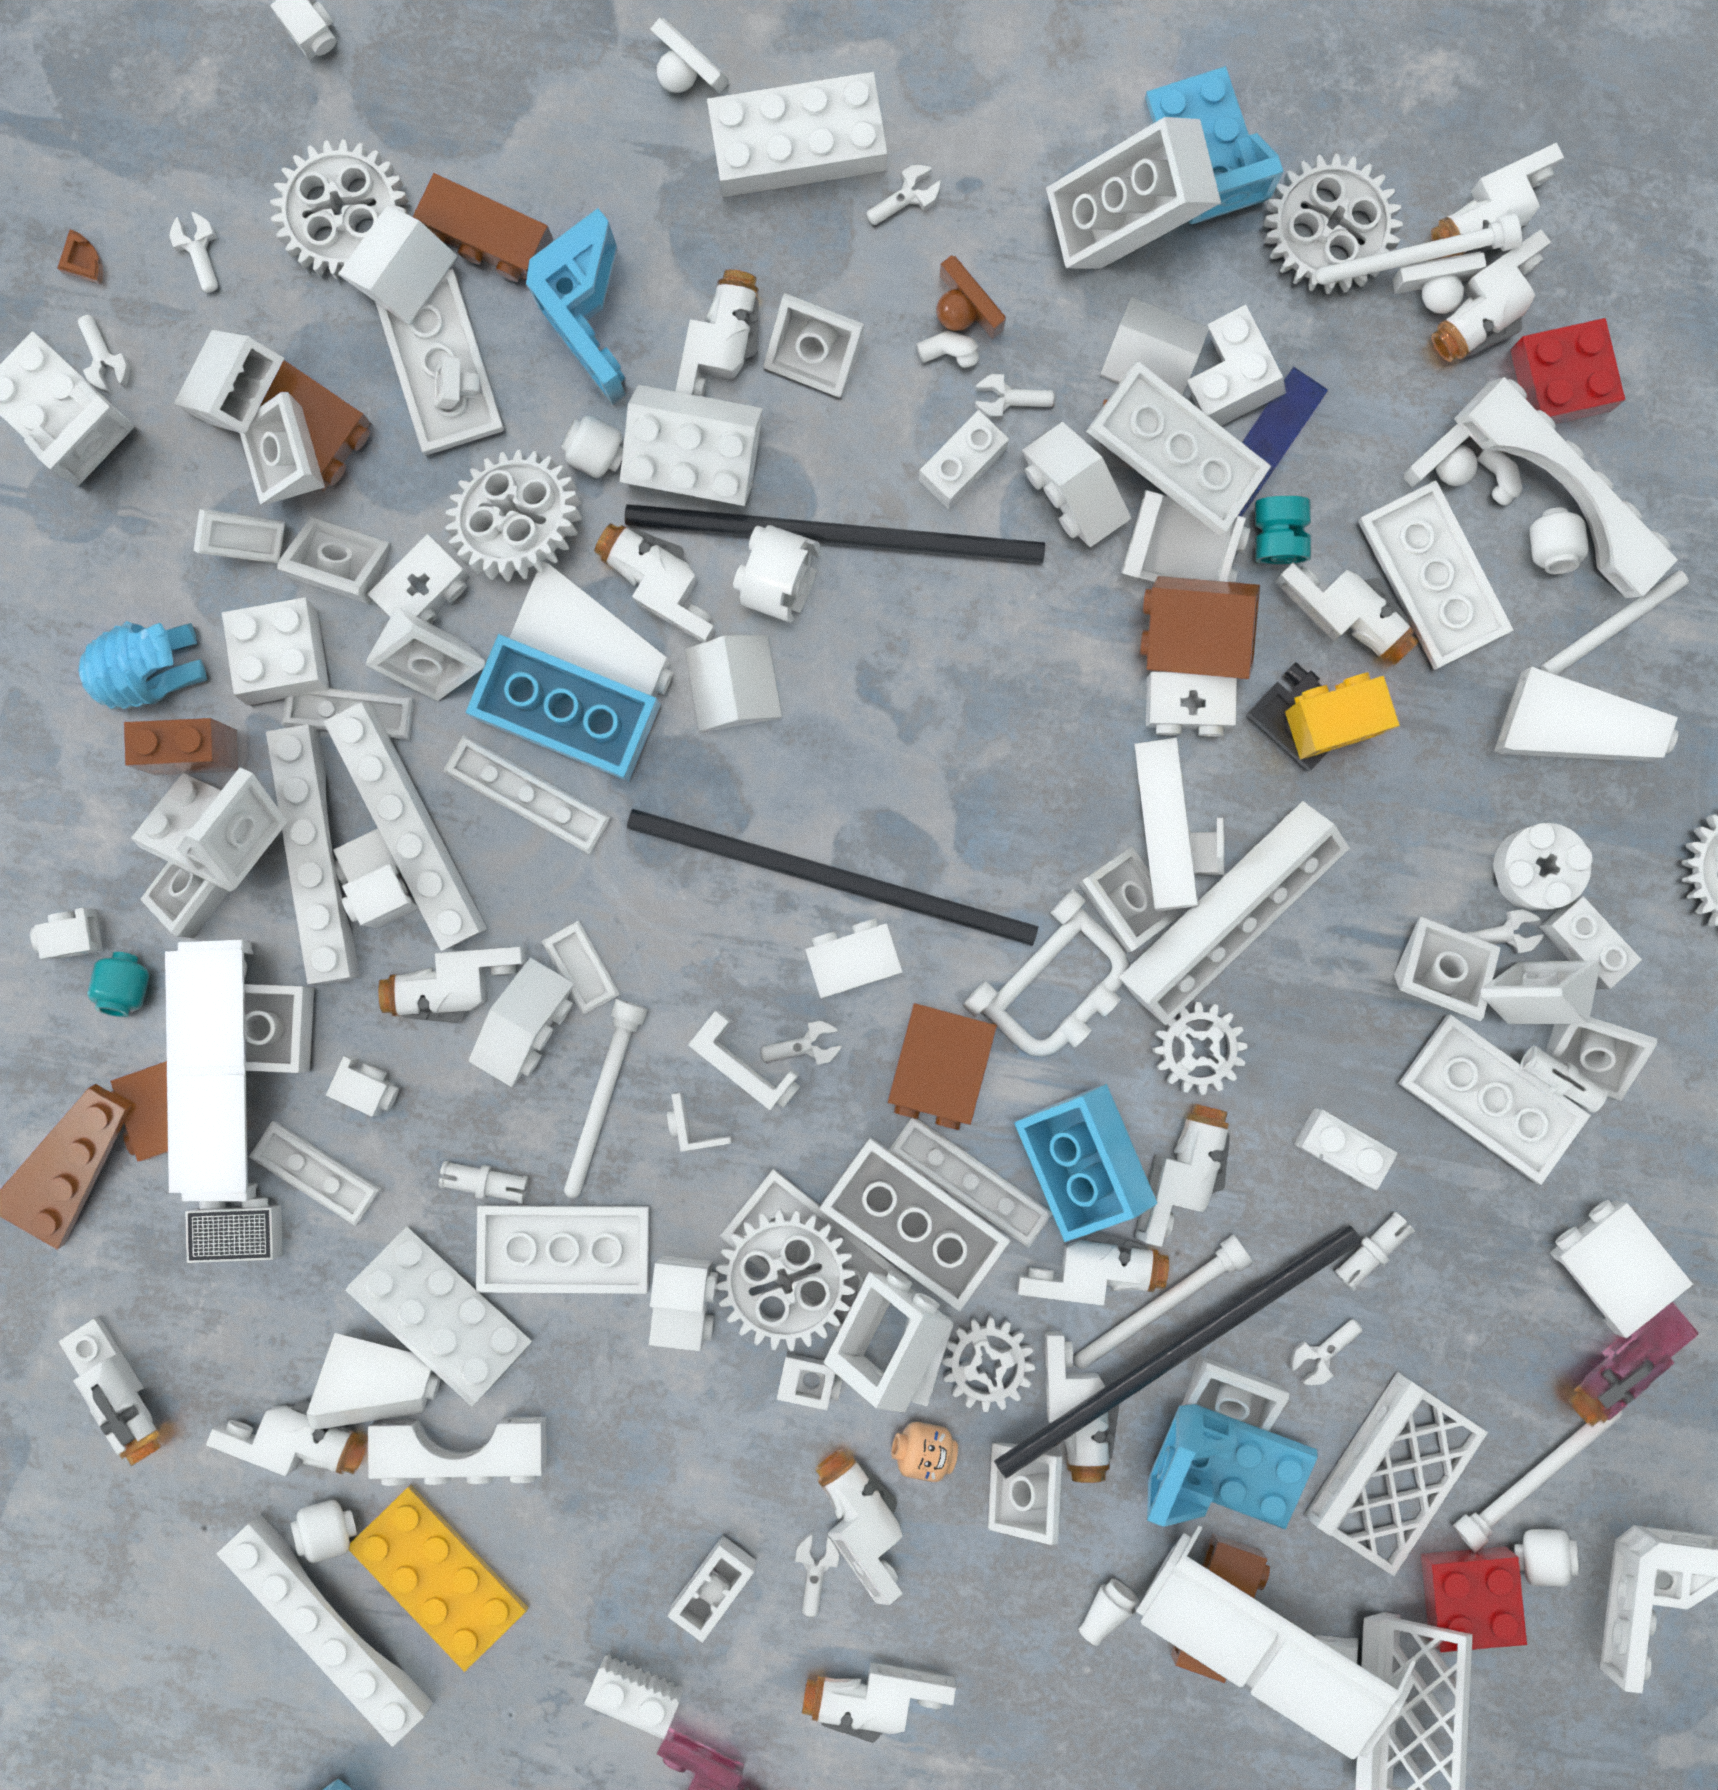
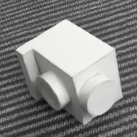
[270,0,337,60]
[30,908,103,960]
[326,1056,399,1117]
[777,1351,843,1410]

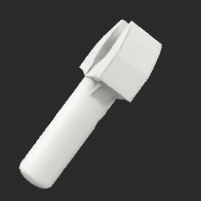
[867,165,941,225]
[169,212,218,293]
[78,315,131,394]
[975,374,1056,420]
[1465,909,1544,954]
[760,1021,842,1065]
[1290,1319,1362,1385]
[795,1532,840,1617]

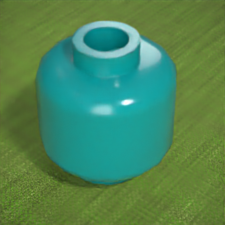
[87,952,149,1017]

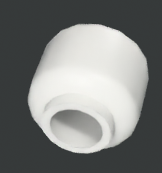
[560,415,623,478]
[1529,507,1589,574]
[290,1500,357,1563]
[1514,1529,1579,1587]

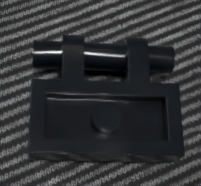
[1246,662,1329,771]

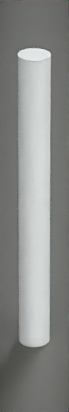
[1541,570,1689,675]

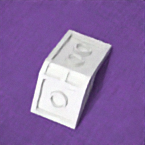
[0,331,135,487]
[131,768,288,892]
[1600,1525,1718,1694]

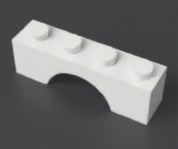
[368,1417,547,1486]

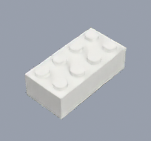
[707,72,887,197]
[1046,117,1221,269]
[819,1137,1010,1311]

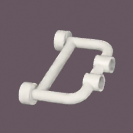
[963,889,1129,1057]

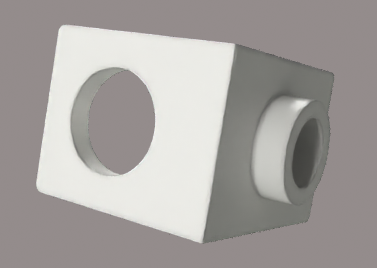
[1190,818,1224,875]
[667,1092,734,1152]

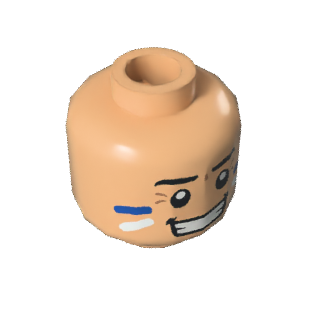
[891,1422,958,1482]

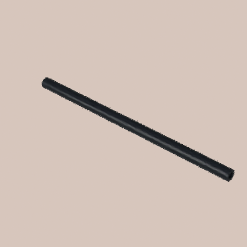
[624,504,1045,563]
[627,808,1039,946]
[994,1225,1361,1479]

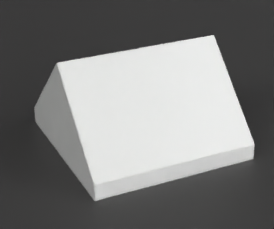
[338,205,458,325]
[763,293,864,398]
[1100,297,1209,395]
[240,392,325,505]
[277,517,390,605]
[366,607,485,701]
[685,635,782,732]
[1078,847,1180,953]
[140,862,229,938]
[1394,917,1501,1021]
[1481,961,1600,1024]
[1545,1017,1657,1101]
[1181,1355,1289,1431]
[988,1443,1062,1545]

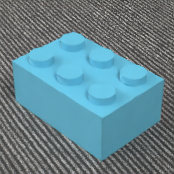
[1014,1084,1158,1242]

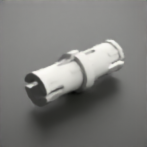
[1520,1046,1608,1113]
[438,1161,528,1204]
[1334,1212,1415,1291]

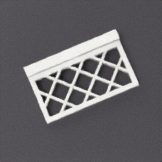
[1304,1372,1488,1576]
[1355,1612,1472,1790]

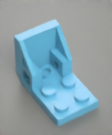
[1145,66,1284,225]
[526,208,626,405]
[1147,1404,1318,1530]

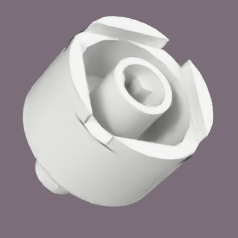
[733,525,820,623]
[1493,823,1593,911]

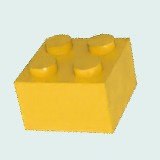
[1285,672,1400,760]

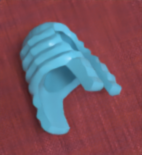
[78,621,207,709]

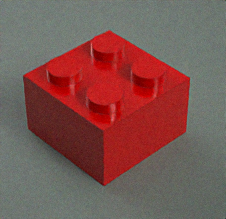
[1510,318,1626,424]
[1421,1546,1527,1653]

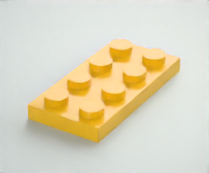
[349,1484,528,1672]

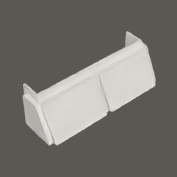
[165,940,257,1201]
[1136,1526,1416,1759]

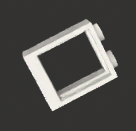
[823,1271,952,1412]

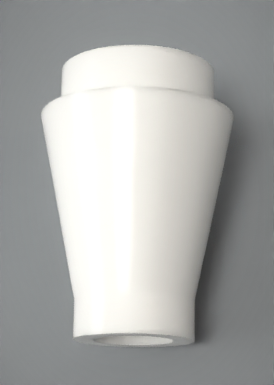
[1079,1579,1139,1646]

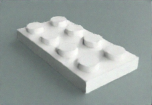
[375,269,505,456]
[1086,361,1271,536]
[1358,480,1514,670]
[1398,1015,1591,1185]
[719,1168,907,1332]
[476,1205,650,1294]
[345,1226,532,1407]

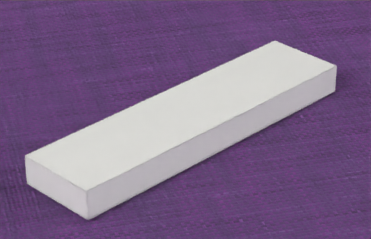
[443,735,611,855]
[1135,738,1199,912]
[889,1118,1052,1248]

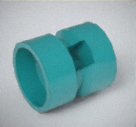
[1255,496,1311,565]

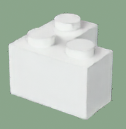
[1187,305,1286,426]
[1021,422,1132,547]
[333,829,419,928]
[468,957,574,1087]
[649,1255,719,1351]

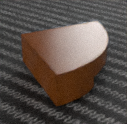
[57,229,103,284]

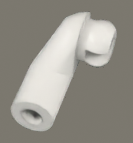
[916,331,979,368]
[1477,449,1523,506]

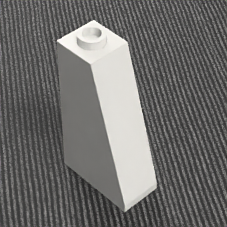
[509,561,673,698]
[1494,667,1678,762]

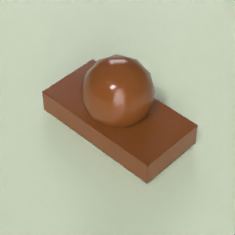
[936,255,1006,340]

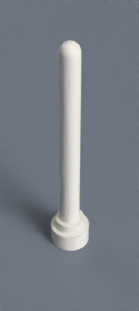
[1315,213,1522,284]
[564,999,648,1199]
[1074,1234,1254,1369]
[1452,1404,1622,1553]

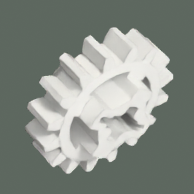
[1152,1002,1247,1095]
[941,1316,1035,1412]

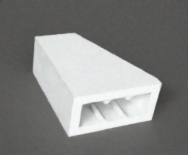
[307,1333,441,1430]

